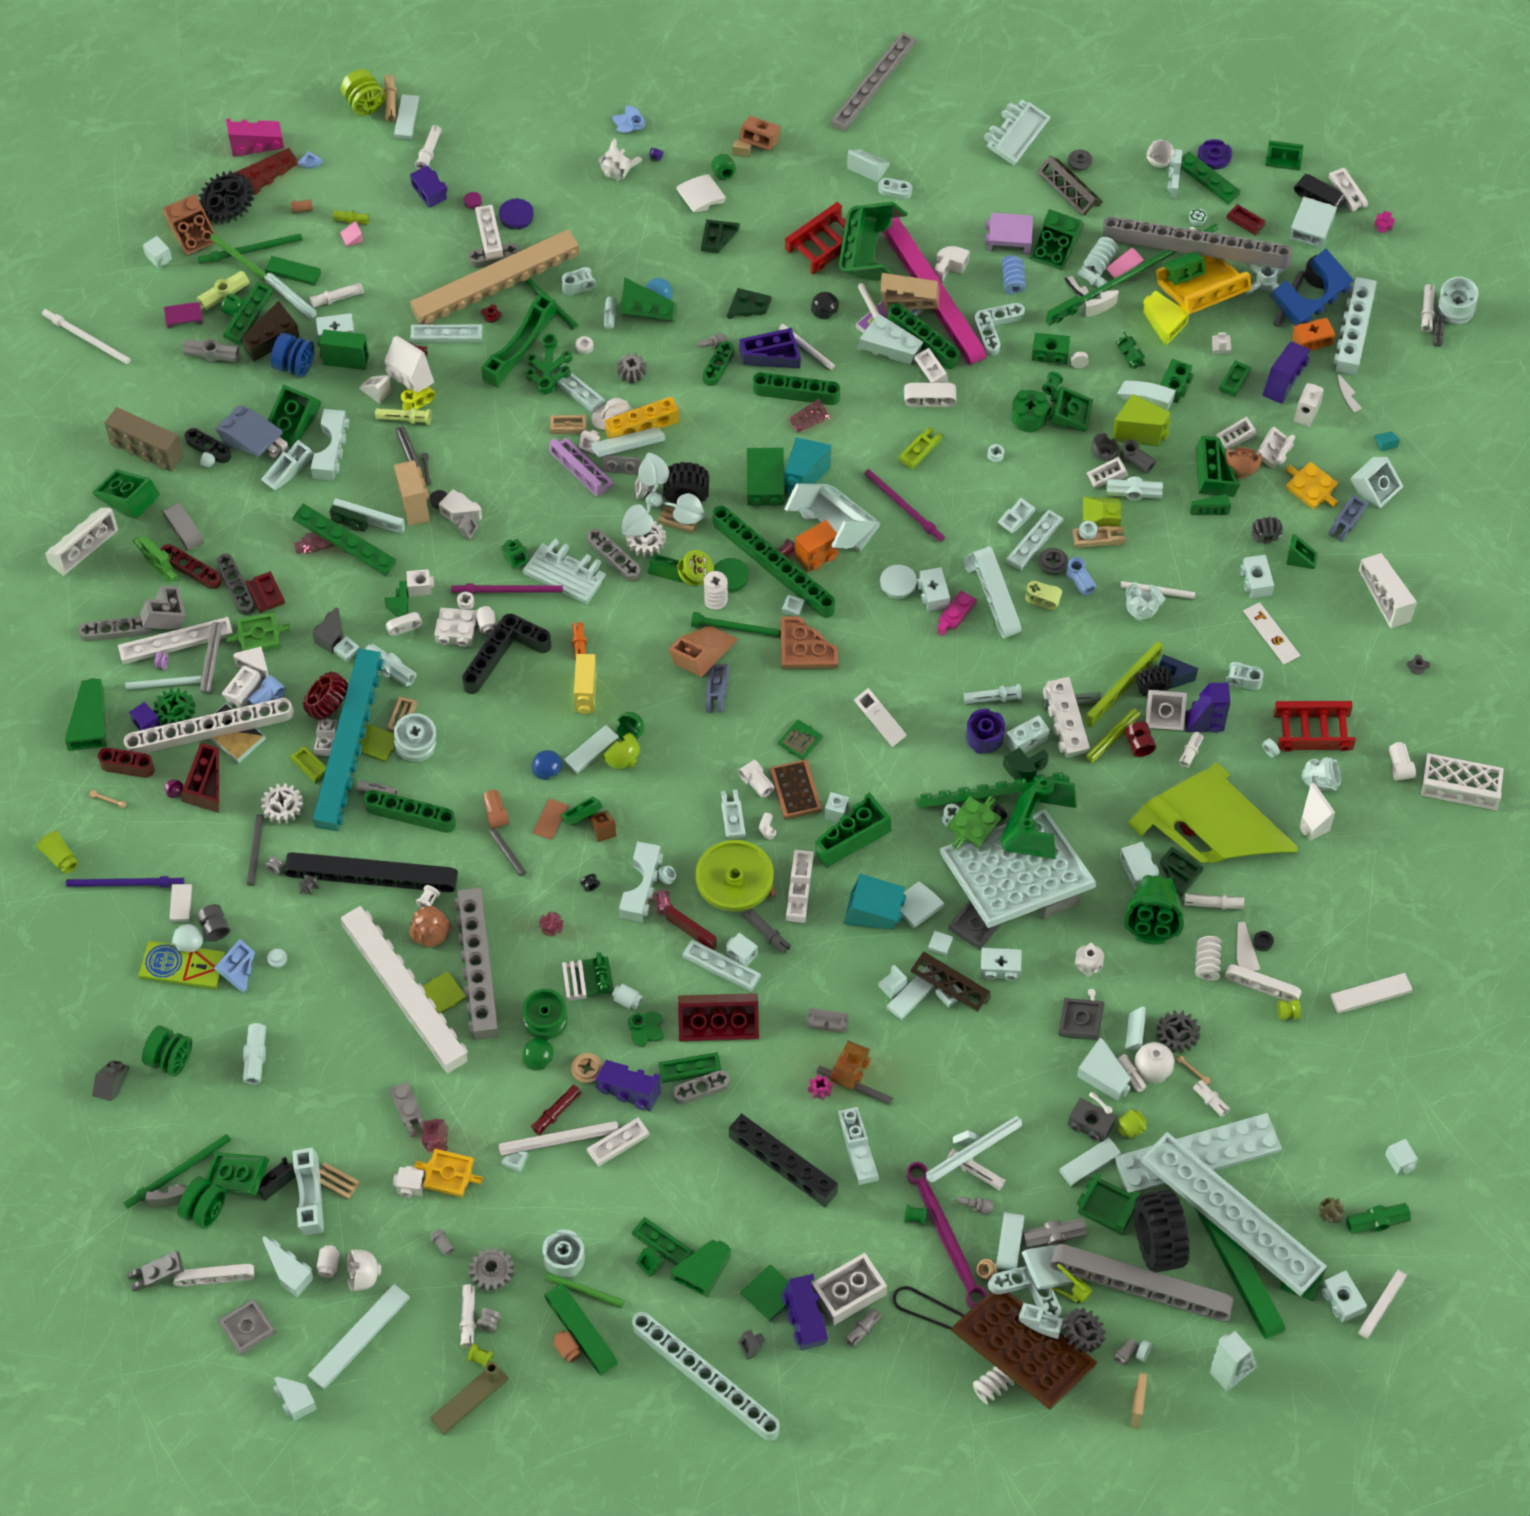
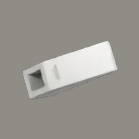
[854,688,907,747]

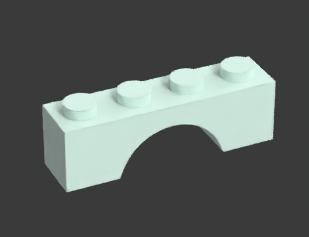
[311,409,349,481]
[619,841,663,923]
[292,1148,324,1236]

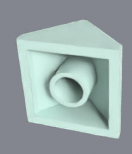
[847,149,891,182]

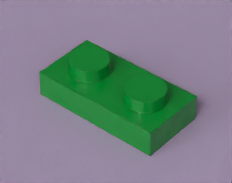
[1219,360,1251,397]
[560,796,603,826]

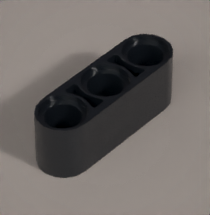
[1294,174,1346,212]

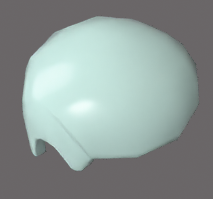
[172,924,203,953]

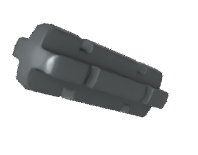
[1433,314,1445,347]

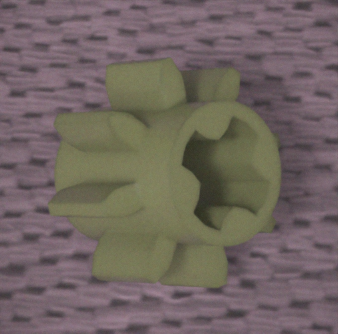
[1318,1197,1344,1223]

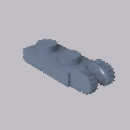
[1328,495,1369,542]
[705,664,730,713]

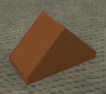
[589,810,616,842]

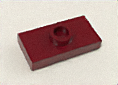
[1227,204,1266,235]

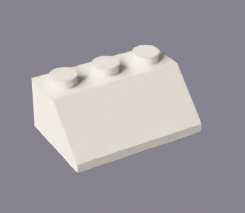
[384,336,434,393]

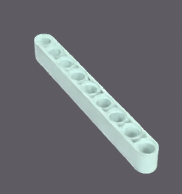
[632,1312,779,1441]

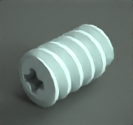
[1084,237,1118,275]

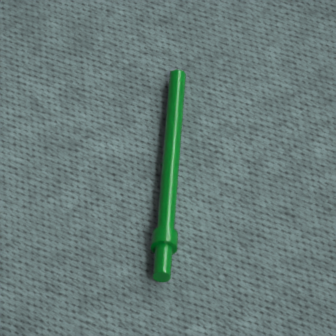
[197,233,302,264]
[524,277,578,330]
[123,1134,231,1209]

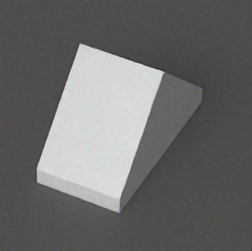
[359,375,392,404]
[233,647,269,679]

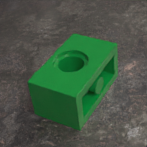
[1032,333,1070,364]

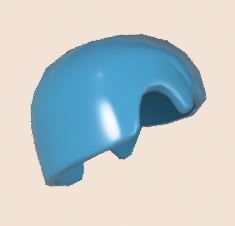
[645,278,673,300]

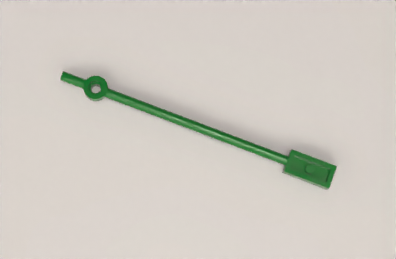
[1045,223,1219,326]

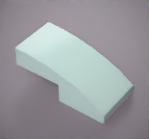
[997,498,1036,533]
[1019,1303,1063,1339]

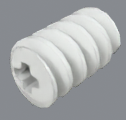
[704,571,728,610]
[1195,936,1222,981]
[973,1366,1015,1405]

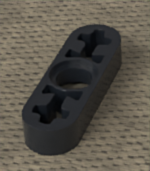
[185,428,231,463]

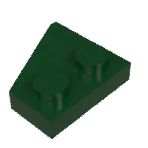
[701,219,740,253]
[727,288,772,319]
[1160,847,1204,897]

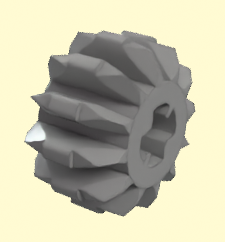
[617,353,647,383]

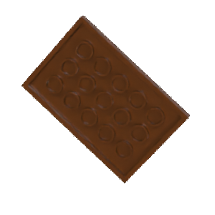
[951,1284,1098,1410]

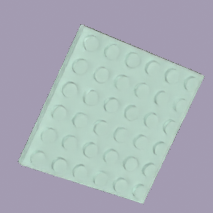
[940,809,1096,928]

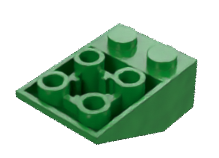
[1030,209,1084,270]

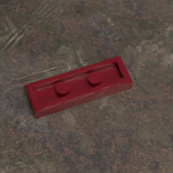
[666,906,717,950]

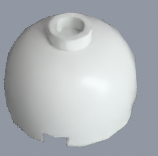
[1134,1042,1175,1084]
[347,1250,381,1291]

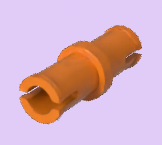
[572,622,587,660]

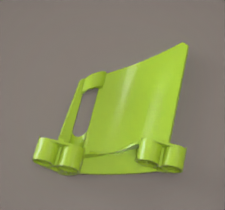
[1127,762,1297,863]

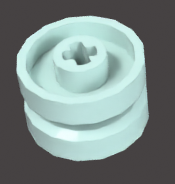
[394,713,436,762]

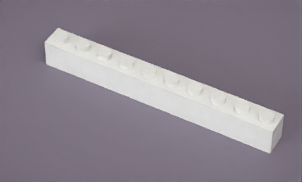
[341,906,468,1074]

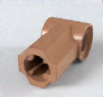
[483,789,509,829]

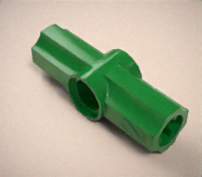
[1346,1203,1411,1235]

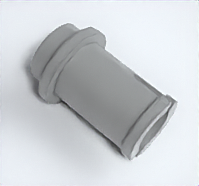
[430,1229,455,1256]
[1114,1338,1139,1366]

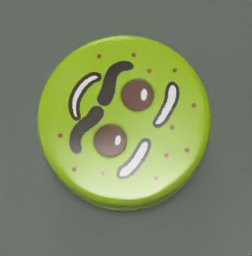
[677,550,714,587]

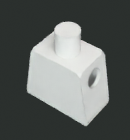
[1293,383,1324,428]

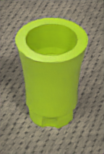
[36,831,79,874]

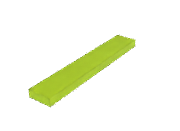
[1085,641,1163,727]

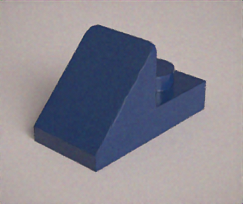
[1159,654,1199,688]

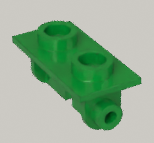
[1116,331,1146,369]

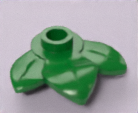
[628,1011,664,1048]

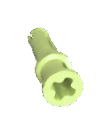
[375,408,431,425]

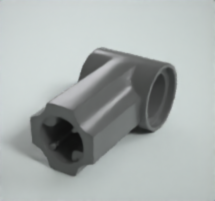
[1120,440,1156,473]

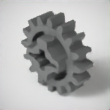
[1156,1010,1200,1053]
[1062,1307,1106,1353]

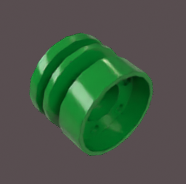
[142,1025,193,1077]

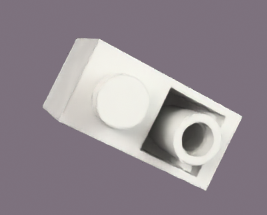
[439,489,482,523]

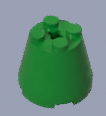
[1124,875,1184,944]

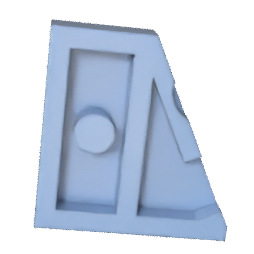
[214,939,255,993]

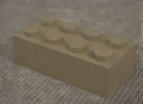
[104,407,183,472]

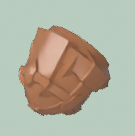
[409,906,452,948]

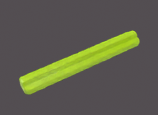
[1085,708,1141,763]

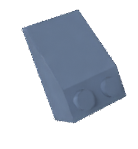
[215,405,283,457]

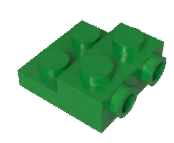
[1047,386,1093,432]

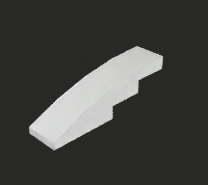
[786,850,814,923]

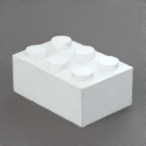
[812,1253,887,1326]

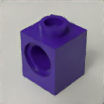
[129,702,160,731]

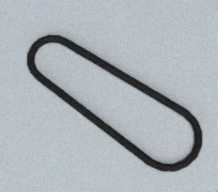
[893,1286,964,1330]

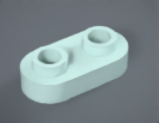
[878,178,912,199]

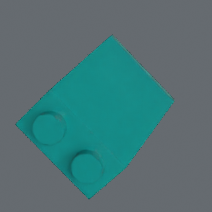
[784,437,831,495]
[843,874,906,929]

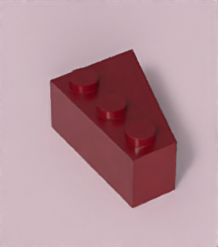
[182,742,219,813]

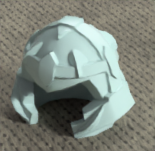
[1126,582,1166,621]
[1302,757,1341,791]

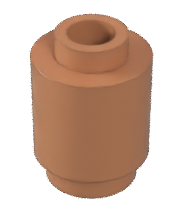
[553,1330,582,1363]

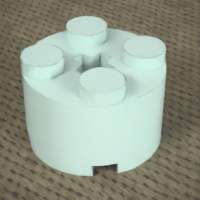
[542,1229,585,1278]

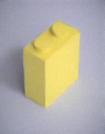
[574,654,597,714]

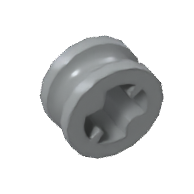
[265,856,285,875]

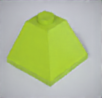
[1083,497,1121,527]

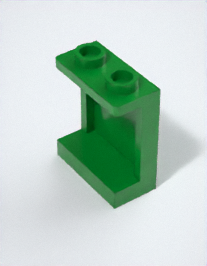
[1077,1173,1141,1235]

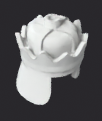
[599,138,642,181]

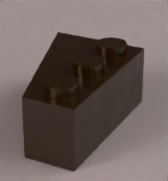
[242,301,300,362]

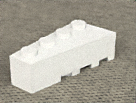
[1358,553,1417,628]

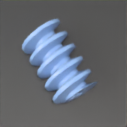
[1002,255,1026,295]

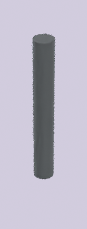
[489,828,526,876]

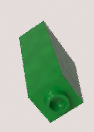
[65,678,107,751]

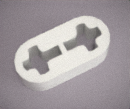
[386,612,422,636]

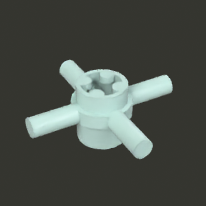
[1246,263,1289,295]

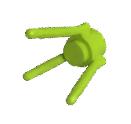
[1052,1264,1093,1303]

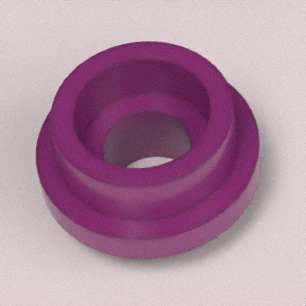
[164,779,183,798]

